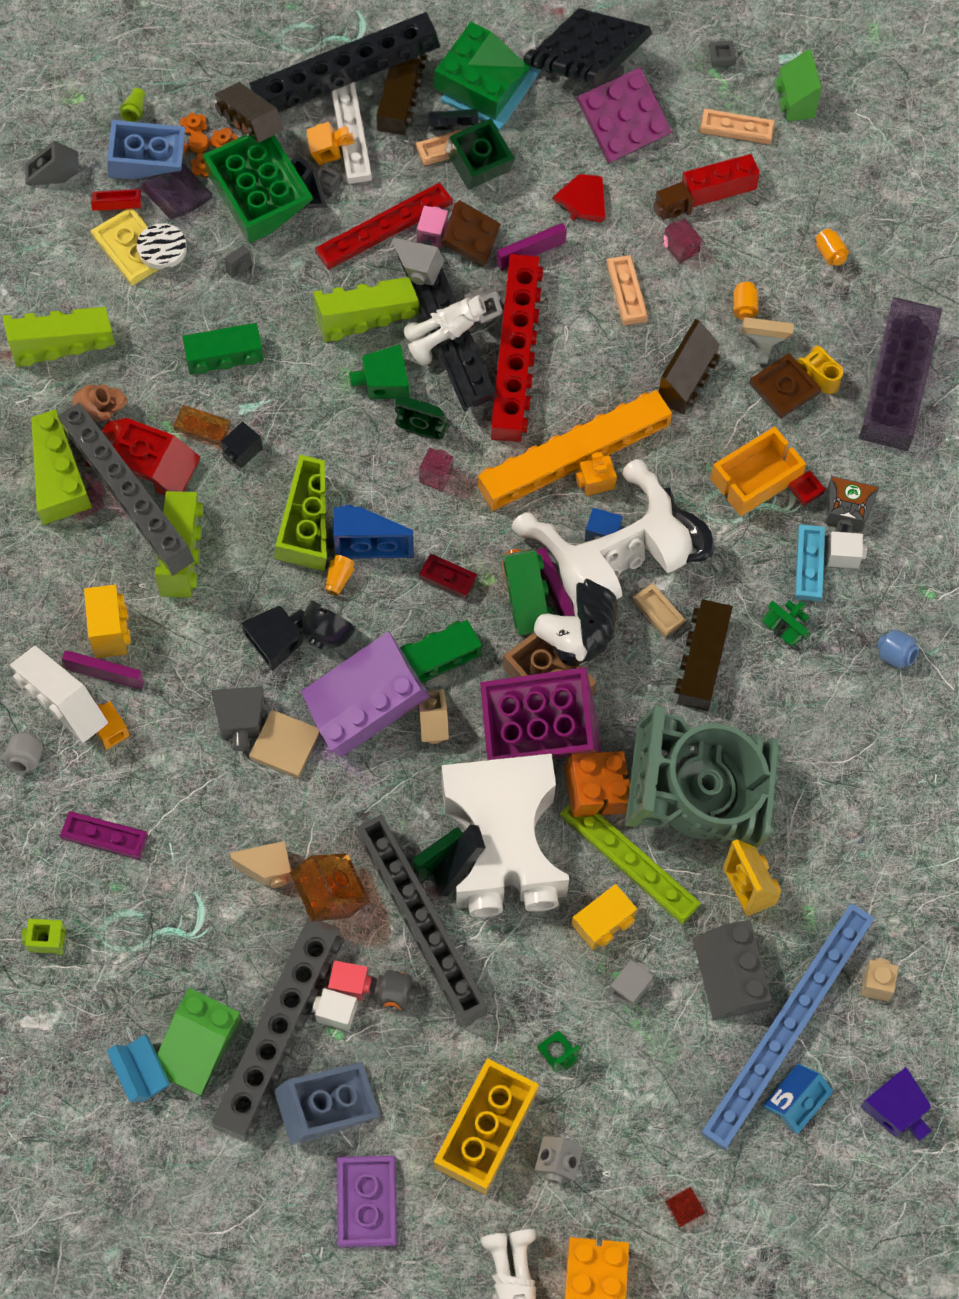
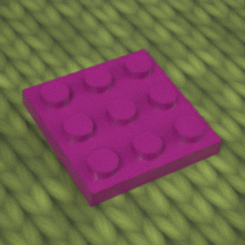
[576,67,672,164]

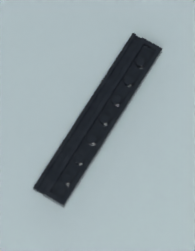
[397,239,498,412]

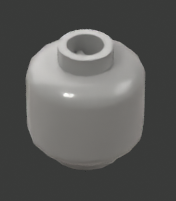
[4,732,43,774]

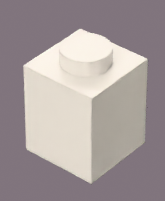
[827,531,867,569]
[312,988,358,1032]

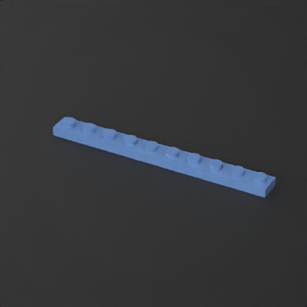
[701,903,875,1150]

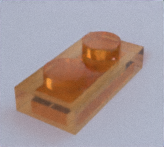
[173,405,231,446]

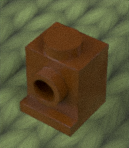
[653,181,694,220]

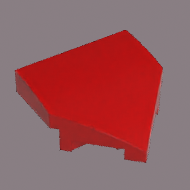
[552,174,606,223]

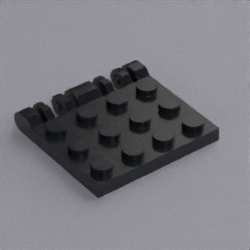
[523,8,652,86]

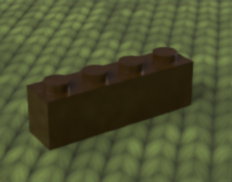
[376,54,428,135]
[214,82,284,143]
[674,599,733,711]

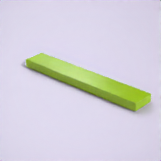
[560,804,701,925]

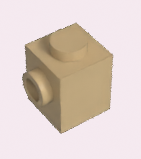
[860,958,898,1002]

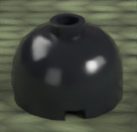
[302,600,357,650]

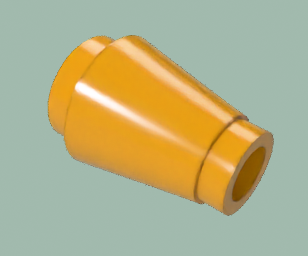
[324,555,355,596]

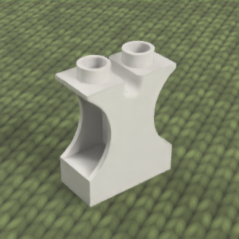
[442,754,569,918]

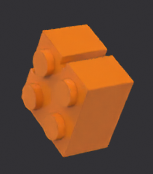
[563,751,630,817]

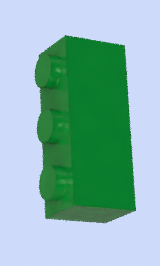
[182,322,264,374]
[502,549,552,636]
[400,619,482,683]

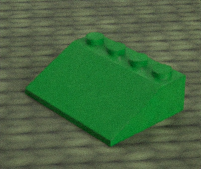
[203,135,313,244]

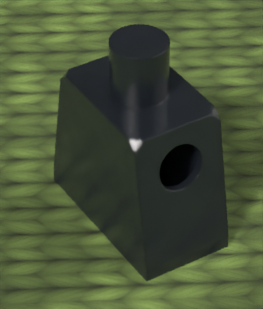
[241,606,304,671]

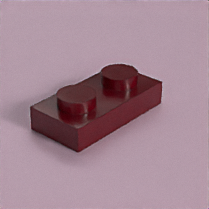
[419,553,478,600]

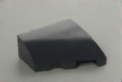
[429,109,479,131]

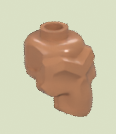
[72,384,128,422]

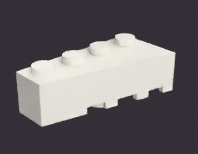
[10,645,108,743]

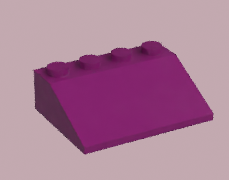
[480,667,601,760]

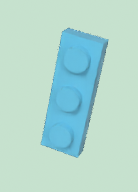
[795,524,825,602]

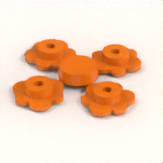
[180,113,237,177]

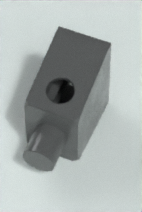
[211,686,265,751]

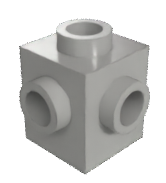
[463,285,503,323]
[535,1136,583,1184]

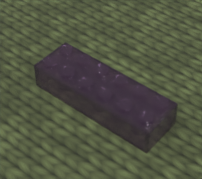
[858,297,942,451]

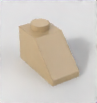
[418,689,449,744]
[230,841,293,888]

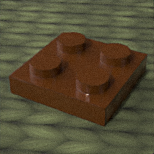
[441,200,501,267]
[749,353,821,419]

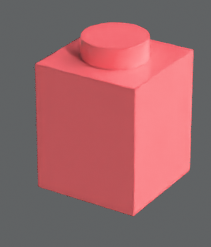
[328,960,372,1001]

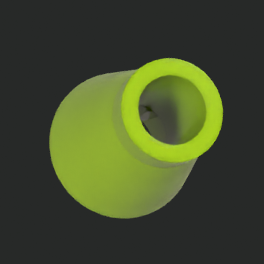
[120,88,146,122]

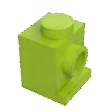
[21,918,66,955]

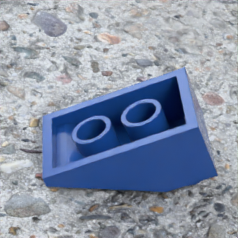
[334,505,414,559]

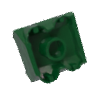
[395,397,449,439]

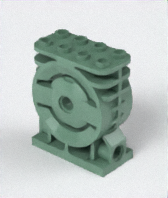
[625,705,781,848]

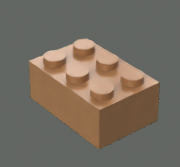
[503,633,597,696]

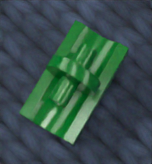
[762,600,811,647]

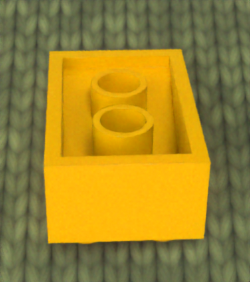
[723,839,781,917]

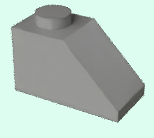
[392,238,444,286]

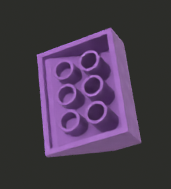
[301,631,430,757]

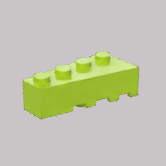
[313,277,419,343]
[2,306,115,367]
[31,409,92,525]
[273,454,327,571]
[155,491,204,598]

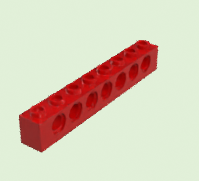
[491,254,544,442]

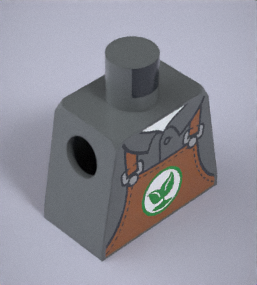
[826,476,879,533]

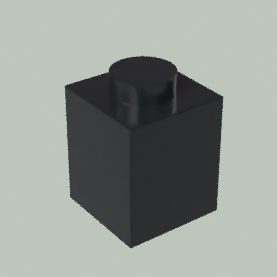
[221,421,263,468]

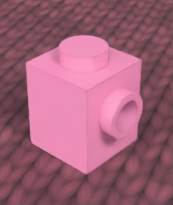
[417,206,448,249]

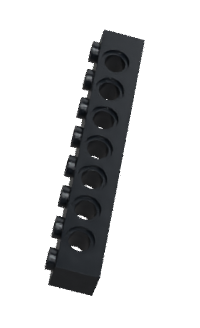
[249,11,440,113]

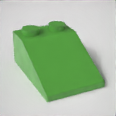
[157,988,242,1097]

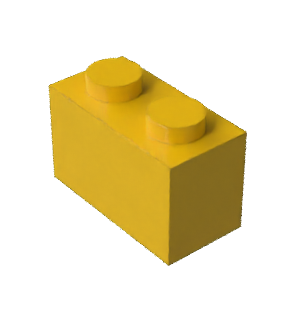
[571,884,637,950]

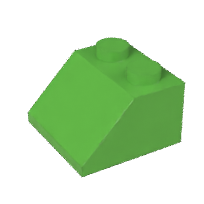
[774,50,822,121]

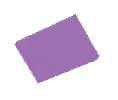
[337,1155,397,1248]

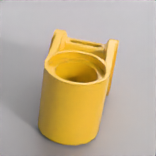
[797,345,843,394]

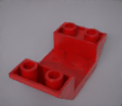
[85,418,201,495]

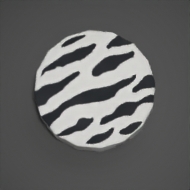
[137,223,187,270]

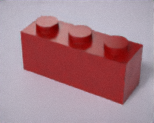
[682,154,760,207]

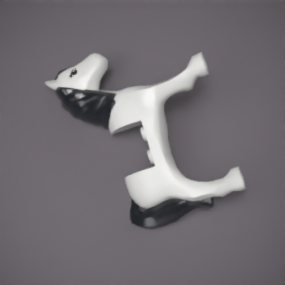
[511,459,715,667]

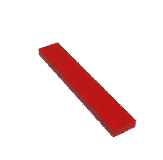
[315,182,453,270]

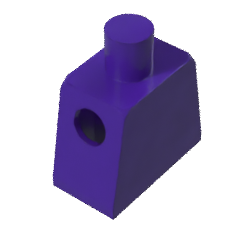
[860,1067,932,1142]

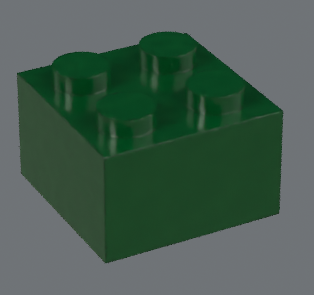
[445,118,515,190]

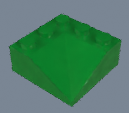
[433,21,531,120]

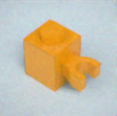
[306,122,355,166]
[576,452,617,496]

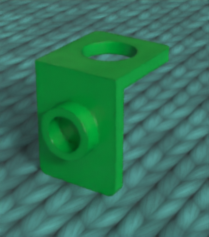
[537,1031,580,1073]

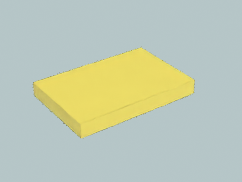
[90,209,158,286]

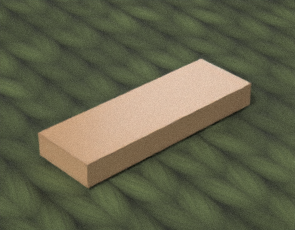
[700,108,775,145]
[606,255,648,326]

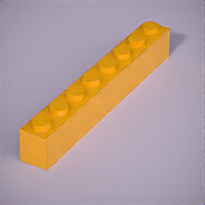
[478,390,672,512]

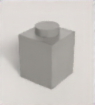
[609,960,653,1010]

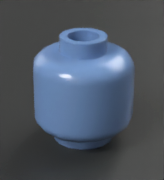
[877,630,919,668]

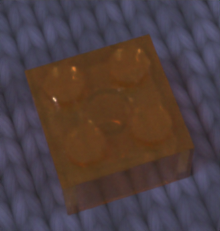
[290,853,370,922]

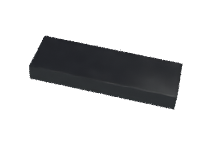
[433,825,486,897]

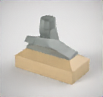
[741,317,794,366]

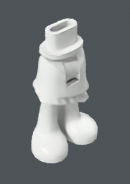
[404,295,486,366]
[480,1229,536,1299]

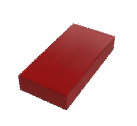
[91,189,142,211]

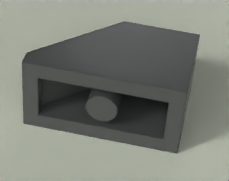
[25,141,79,186]

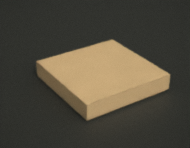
[249,710,321,779]

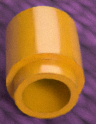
[815,229,849,266]
[733,282,758,320]

